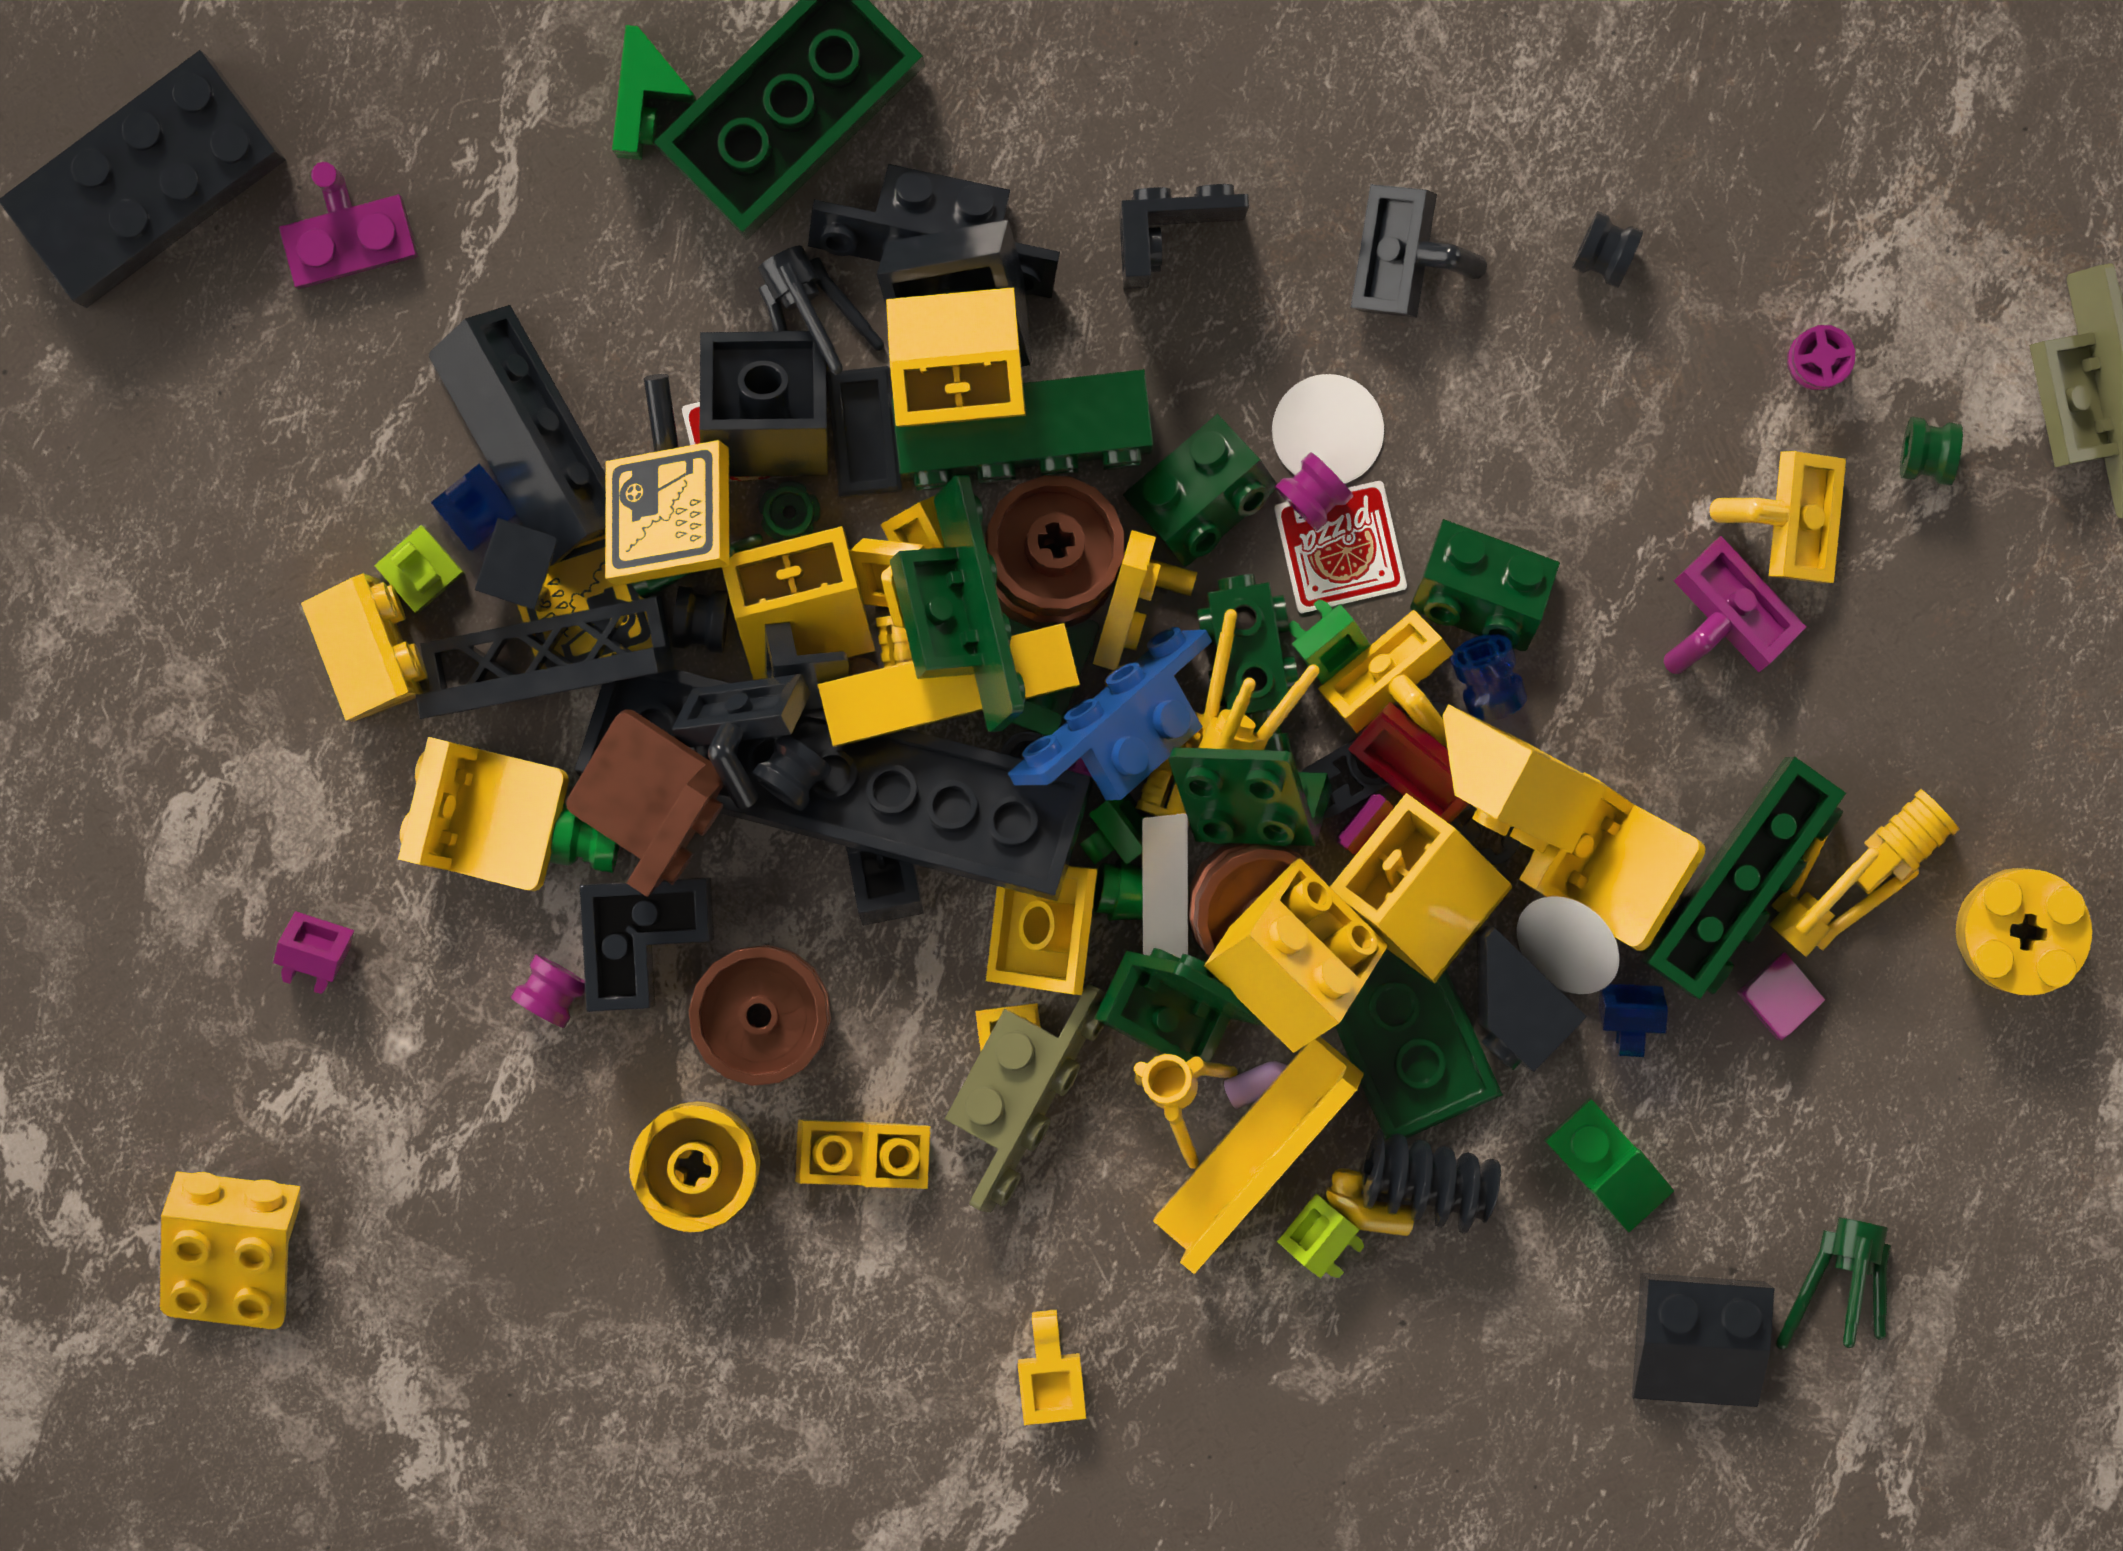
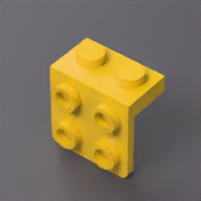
[398,737,569,891]
[1519,772,1706,951]
[160,1171,300,1329]

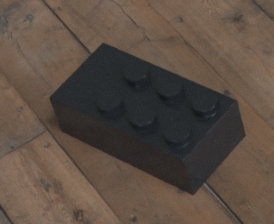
[0,50,286,308]

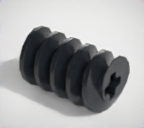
[1362,1129,1501,1234]

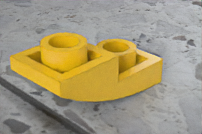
[795,1119,930,1189]

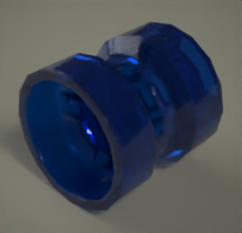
[1451,634,1527,721]

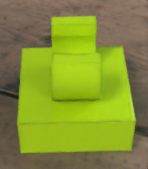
[374,525,465,614]
[1277,1193,1364,1279]

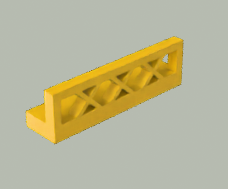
[1153,1036,1364,1274]

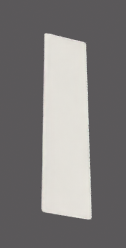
[1142,814,1188,958]

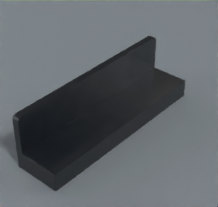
[429,305,606,566]

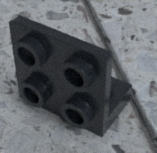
[1119,184,1249,289]

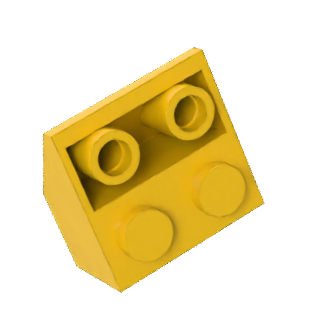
[886,287,1026,427]
[722,526,876,680]
[301,573,428,722]
[1330,793,1512,984]
[1204,858,1388,1053]

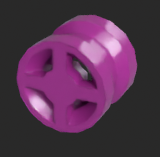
[1787,325,1856,391]
[1275,452,1354,531]
[510,954,585,1028]

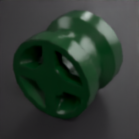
[1900,417,1963,486]

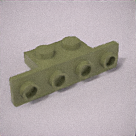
[2029,263,2123,518]
[945,984,1107,1213]

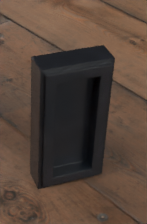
[827,366,902,498]

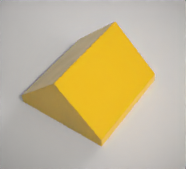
[986,865,1097,995]

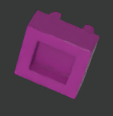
[273,911,354,994]

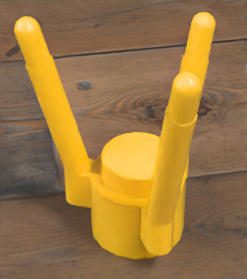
[1198,609,1320,750]
[1769,836,1919,957]
[1134,1054,1238,1169]

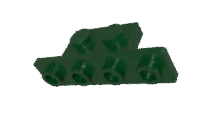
[890,475,1025,732]

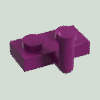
[279,162,418,290]
[1664,536,1806,674]

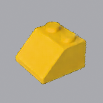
[1443,704,1607,854]

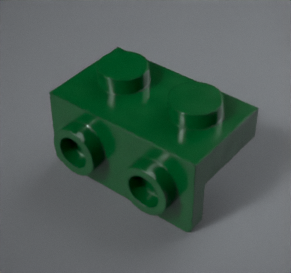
[1123,413,1277,567]
[1410,519,1560,651]

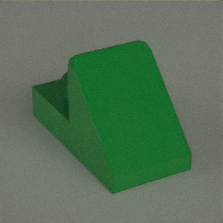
[612,25,697,160]
[1544,1098,1675,1233]

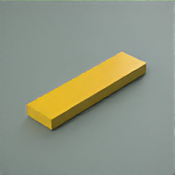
[818,623,1080,747]

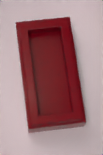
[1348,702,1469,824]

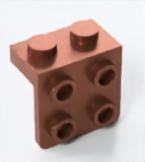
[566,710,724,897]

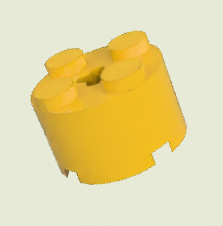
[1956,868,2092,995]
[629,1101,760,1232]

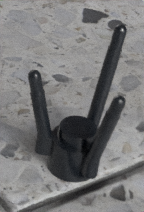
[758,245,884,374]

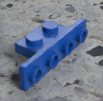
[1008,627,1212,800]

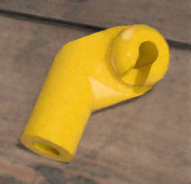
[1326,1168,1414,1236]

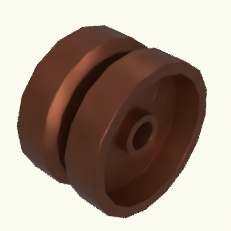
[984,475,1124,629]
[1188,843,1327,957]
[689,945,831,1086]

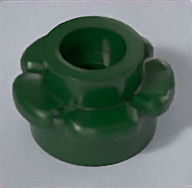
[759,481,820,541]

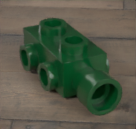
[1197,574,1299,753]

